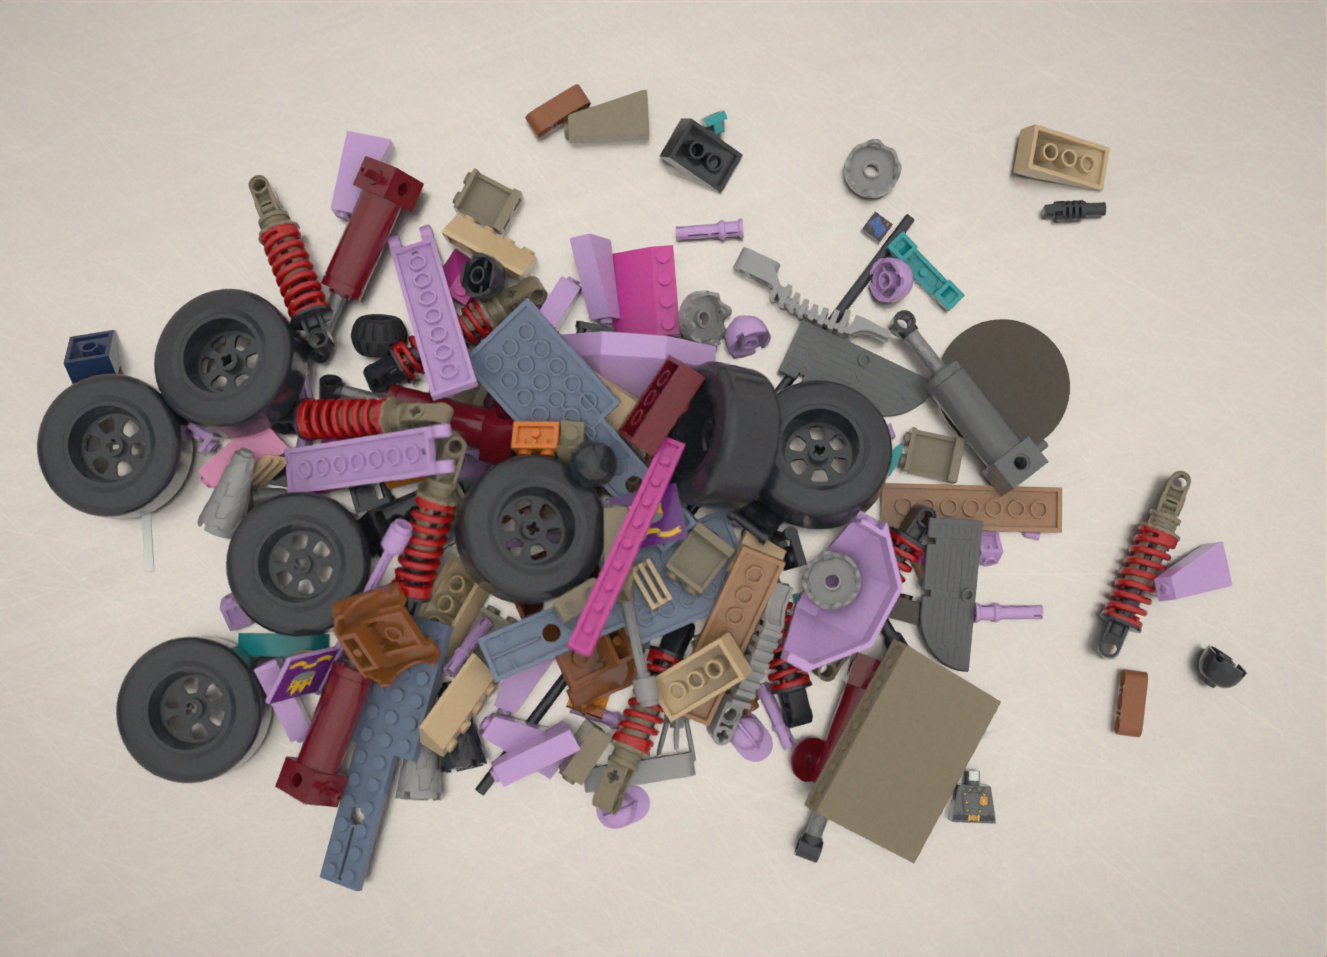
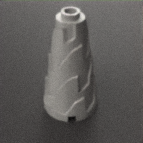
[197,448,256,539]
[395,744,442,801]

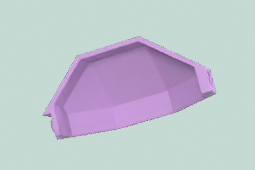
[561,331,716,398]
[781,511,903,672]

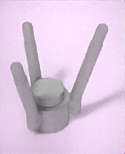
[657,715,696,762]

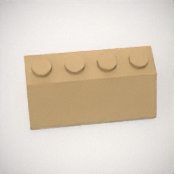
[442,214,537,282]
[417,554,489,659]
[419,653,497,757]

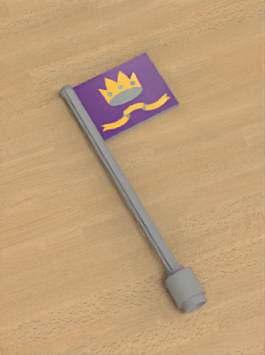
[600,483,688,708]

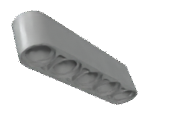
[584,752,696,792]

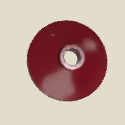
[791,737,824,782]

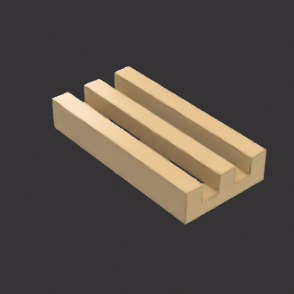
[252,454,287,487]
[633,558,672,610]

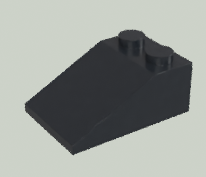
[659,118,743,193]
[360,491,420,558]

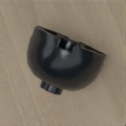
[460,253,506,300]
[570,441,618,487]
[1199,645,1247,689]

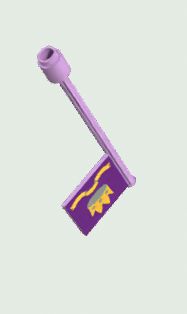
[266,519,413,704]

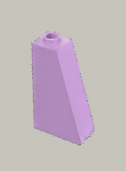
[330,131,394,220]
[570,233,620,325]
[539,276,582,332]
[1154,541,1233,602]
[494,636,555,716]
[254,656,311,743]
[479,712,564,779]
[490,720,581,787]

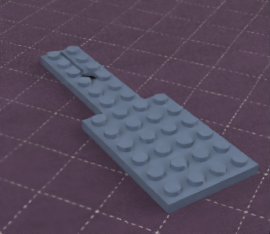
[469,298,698,553]
[478,510,739,682]
[320,616,454,891]

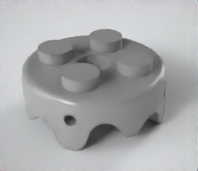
[844,139,902,198]
[679,290,732,346]
[802,551,862,611]

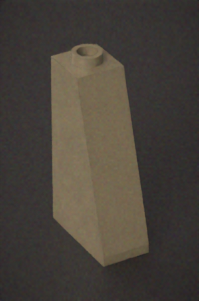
[564,90,649,143]
[604,504,634,603]

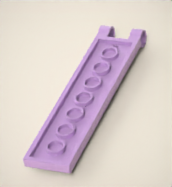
[387,224,478,401]
[284,424,455,492]

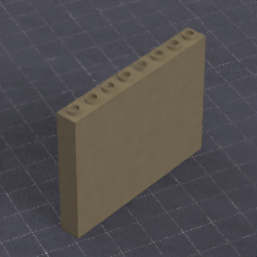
[804,639,1001,863]

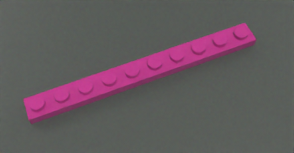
[567,437,685,658]

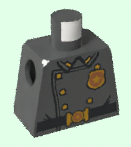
[948,770,996,824]

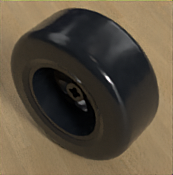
[154,288,308,438]
[666,361,781,512]
[37,373,193,519]
[757,380,892,530]
[455,454,604,605]
[226,492,378,637]
[116,636,272,783]

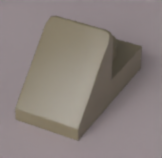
[556,420,586,465]

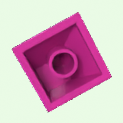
[443,248,476,308]

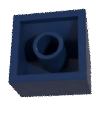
[64,330,120,384]

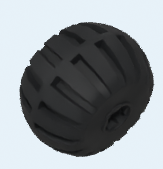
[351,314,407,358]

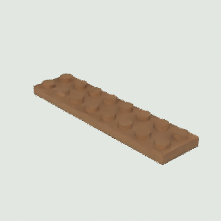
[880,483,1062,533]
[682,544,786,726]

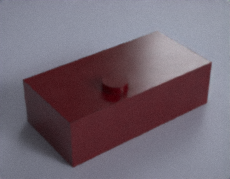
[618,355,705,456]

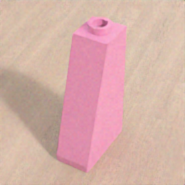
[198,428,291,488]

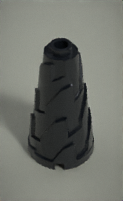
[438,681,487,773]

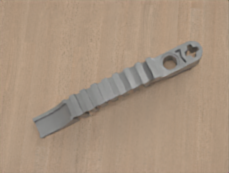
[733,247,890,342]
[706,582,794,746]

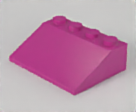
[612,245,680,338]

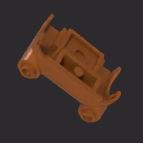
[332,581,441,687]
[542,624,638,711]

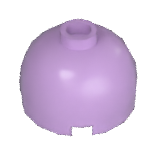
[869,257,914,303]
[725,315,771,357]

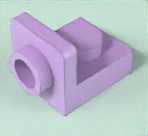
[187,423,220,455]
[979,531,1003,566]
[219,593,252,631]

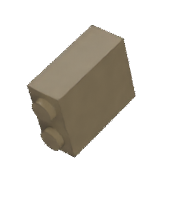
[558,718,612,786]

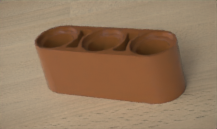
[525,84,591,137]
[1114,669,1148,738]

